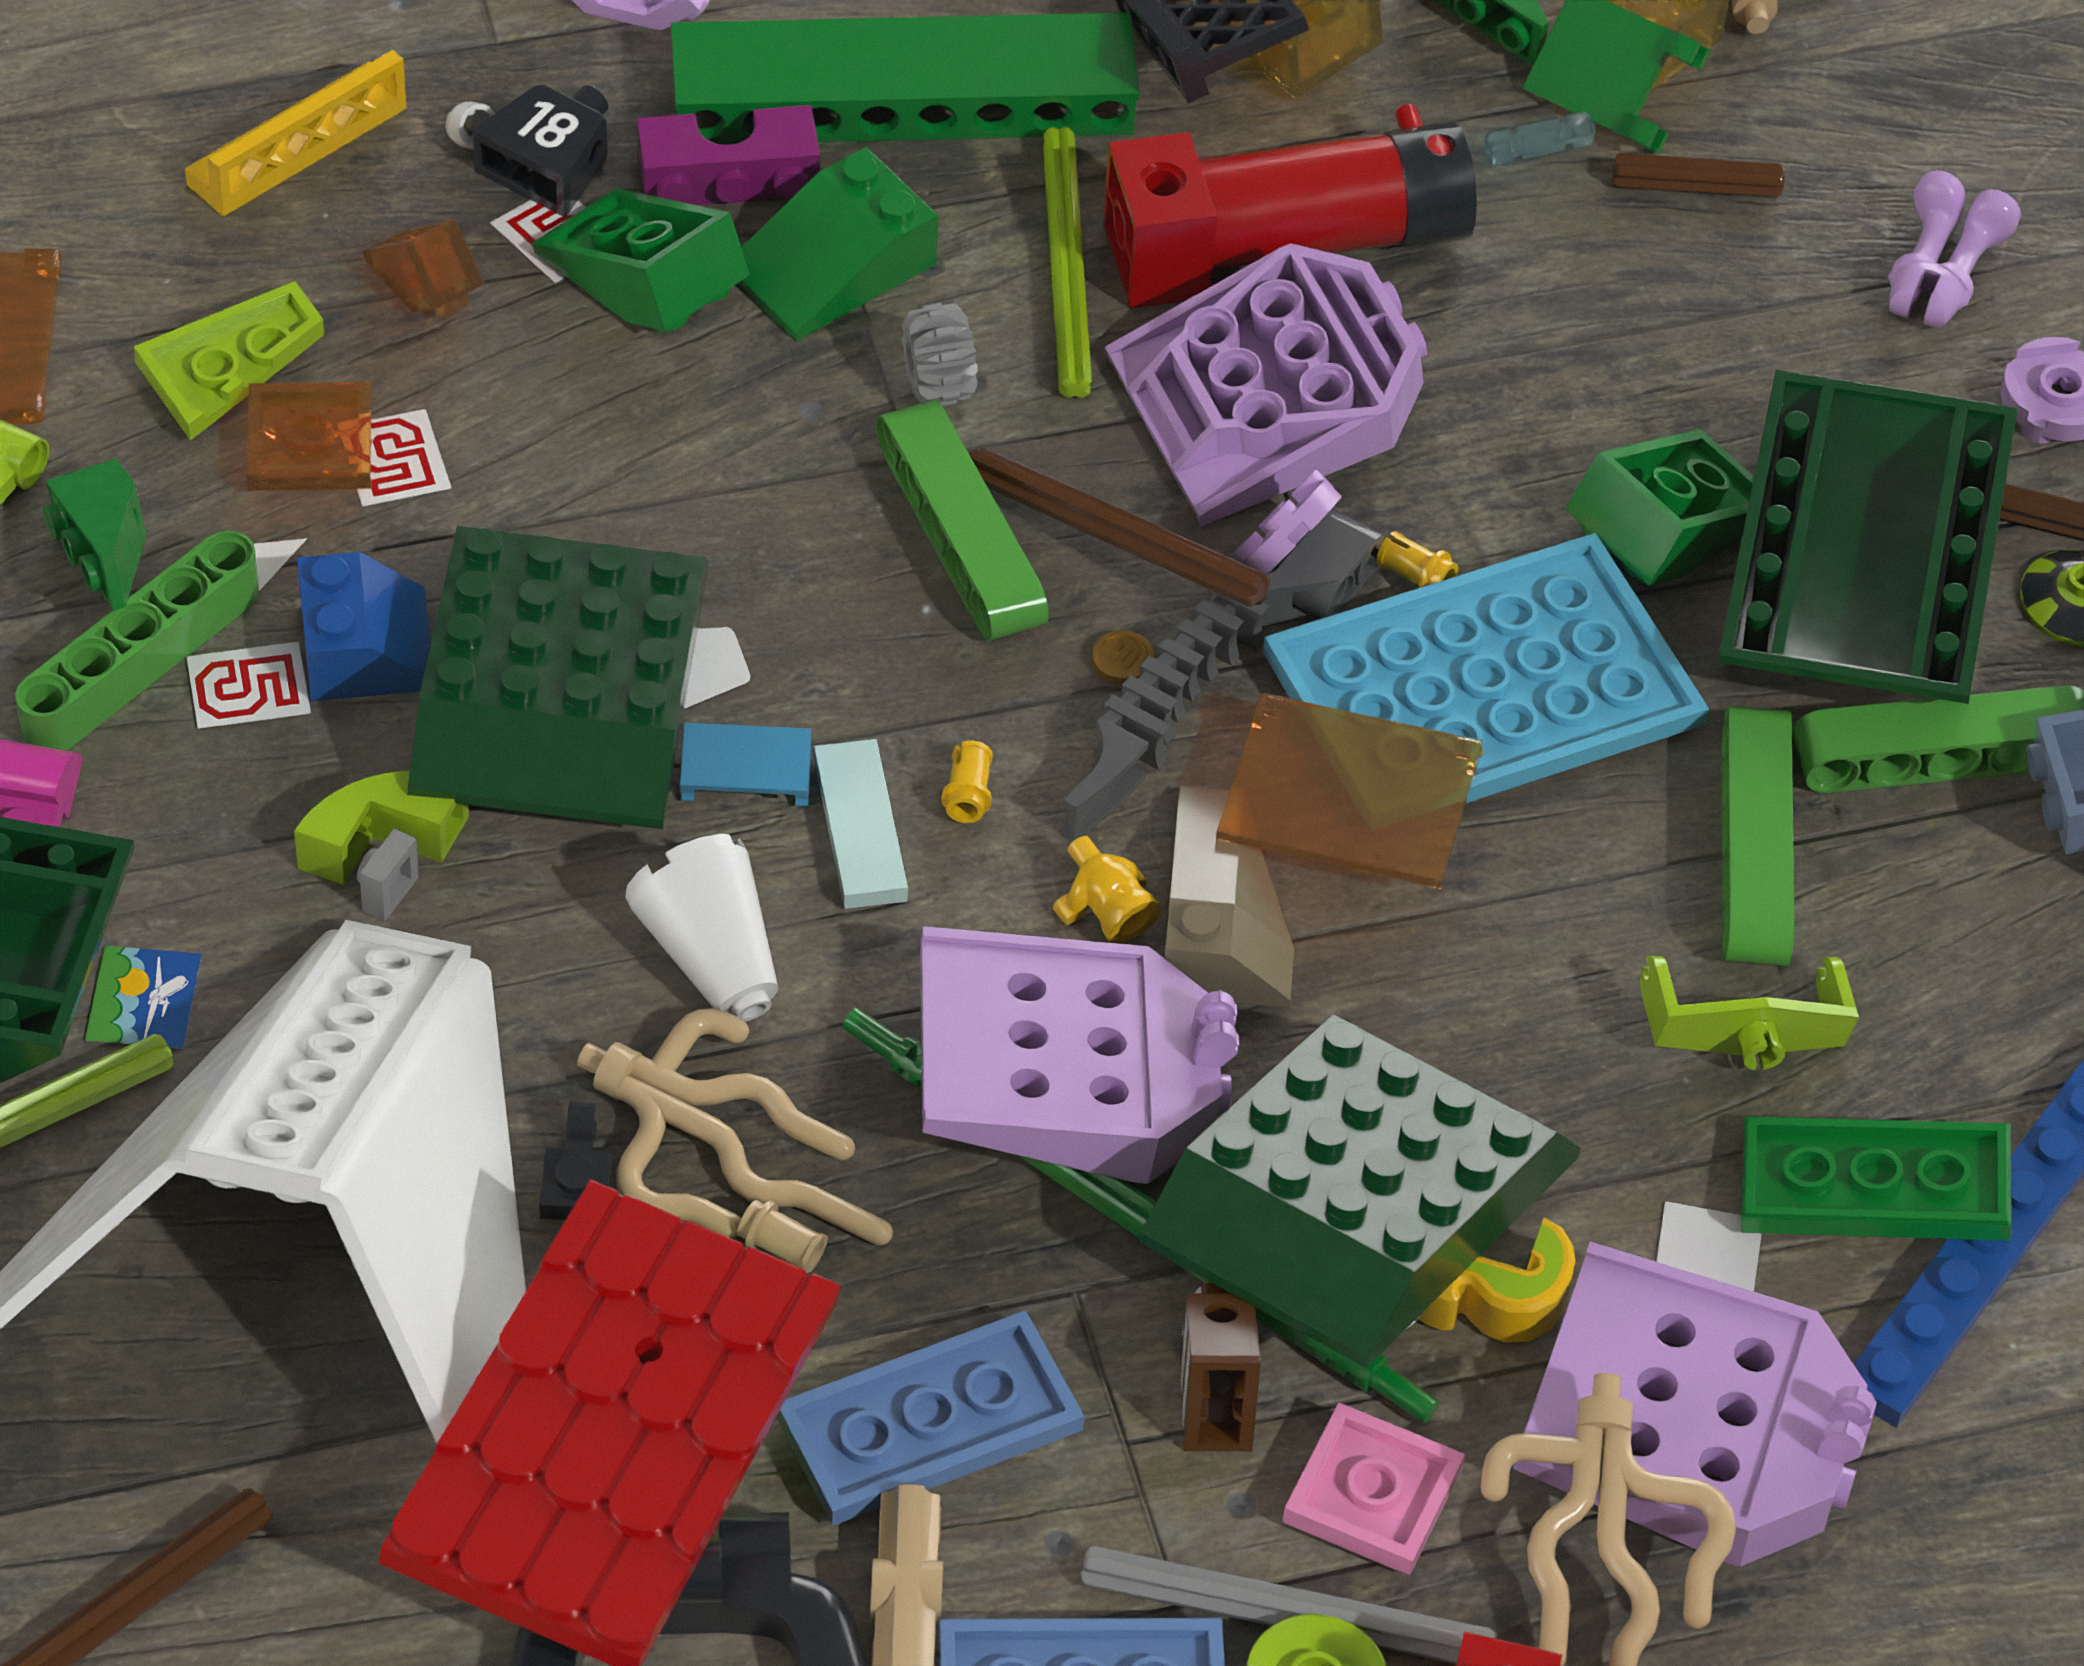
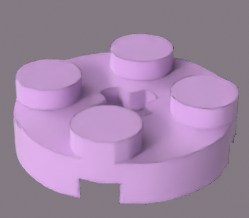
[2000,337,2084,444]
[1230,469,1342,575]

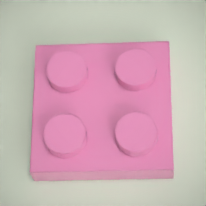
[1282,1402,1465,1576]

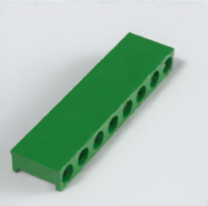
[671,12,1140,145]

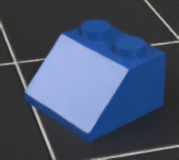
[297,552,431,701]

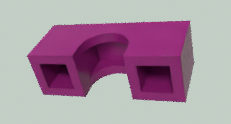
[637,105,820,205]

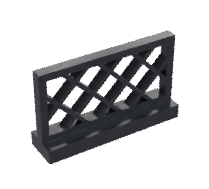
[1115,0,1310,103]

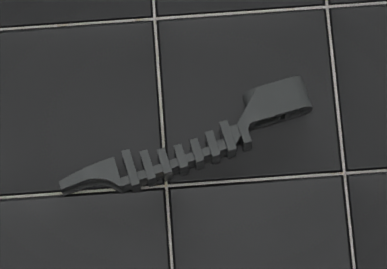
[1060,508,1386,842]

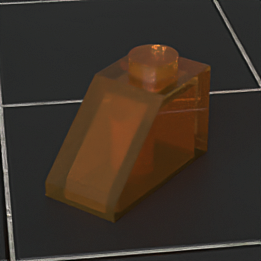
[362,219,485,317]

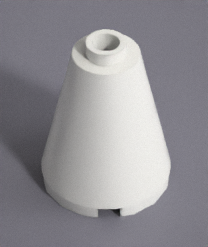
[625,834,778,1022]

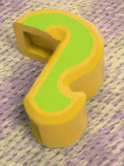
[1418,1217,1575,1342]

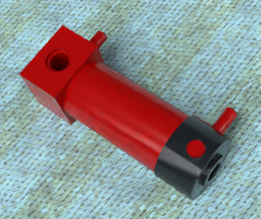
[1103,104,1477,309]

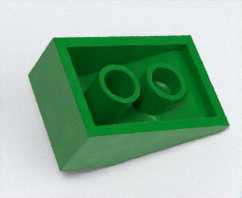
[737,147,938,341]
[531,188,750,332]
[1565,429,1754,586]

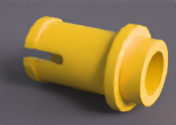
[1376,531,1459,588]
[941,740,993,823]

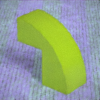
[294,770,469,885]

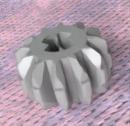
[901,303,978,406]

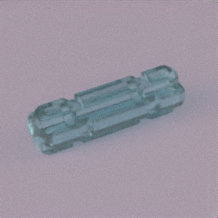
[1484,111,1596,166]

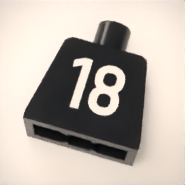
[473,85,608,217]

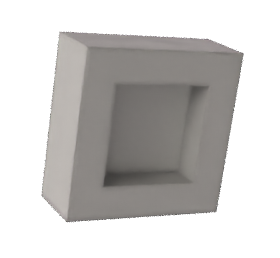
[357,828,419,922]

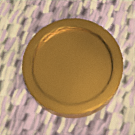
[1092,630,1154,686]

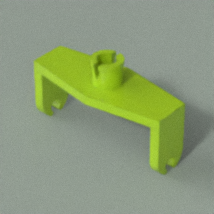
[1640,956,1859,1070]

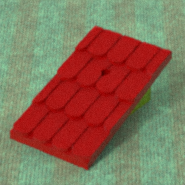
[378,1180,841,1666]

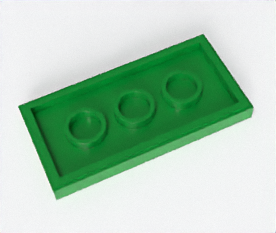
[1741,1116,2011,1241]

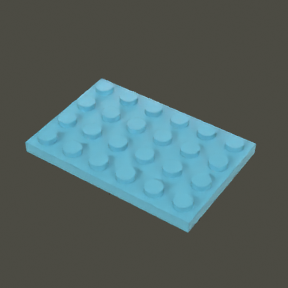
[1263,533,1709,835]

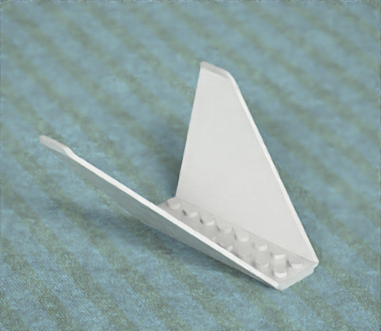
[0,920,526,1443]

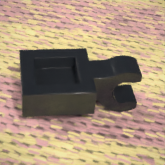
[539,1102,613,1220]

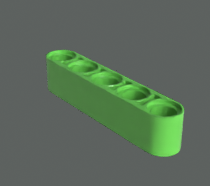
[876,399,1049,642]
[15,530,259,750]
[1792,686,2084,793]
[1721,706,1795,967]

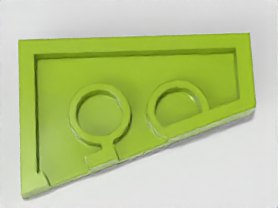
[133,281,324,441]

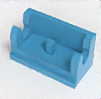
[680,723,811,807]

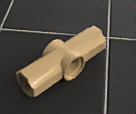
[870,1484,943,1666]

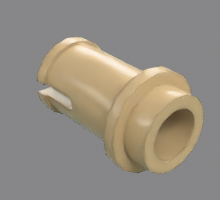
[737,1200,828,1273]

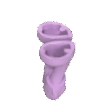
[1888,171,2021,329]

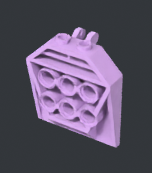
[1104,244,1428,527]
[920,926,1239,1184]
[1513,1242,1877,1567]

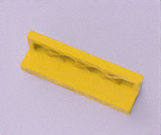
[185,50,406,217]

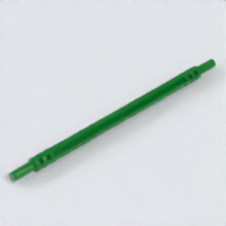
[843,1008,1440,1424]

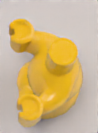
[1053,836,1161,944]

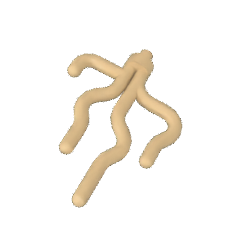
[577,1008,893,1246]
[1481,1373,1736,1666]

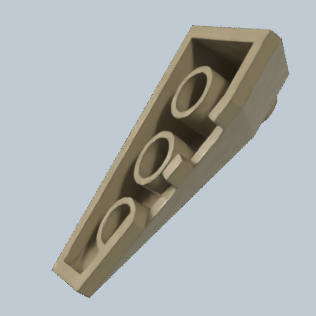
[1164,786,1294,1008]

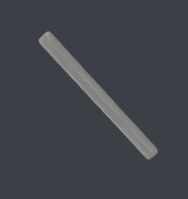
[1081,1546,1495,1664]

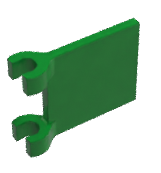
[1522,0,1711,154]

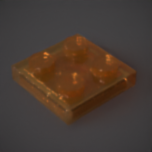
[247,382,372,491]

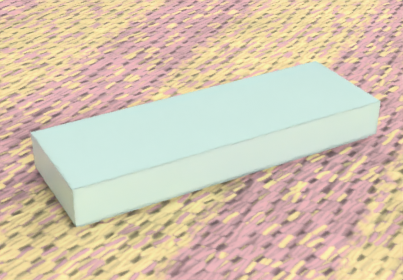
[814,739,908,909]

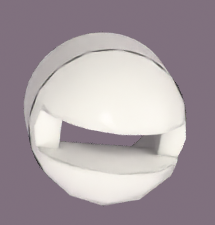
[445,101,495,150]

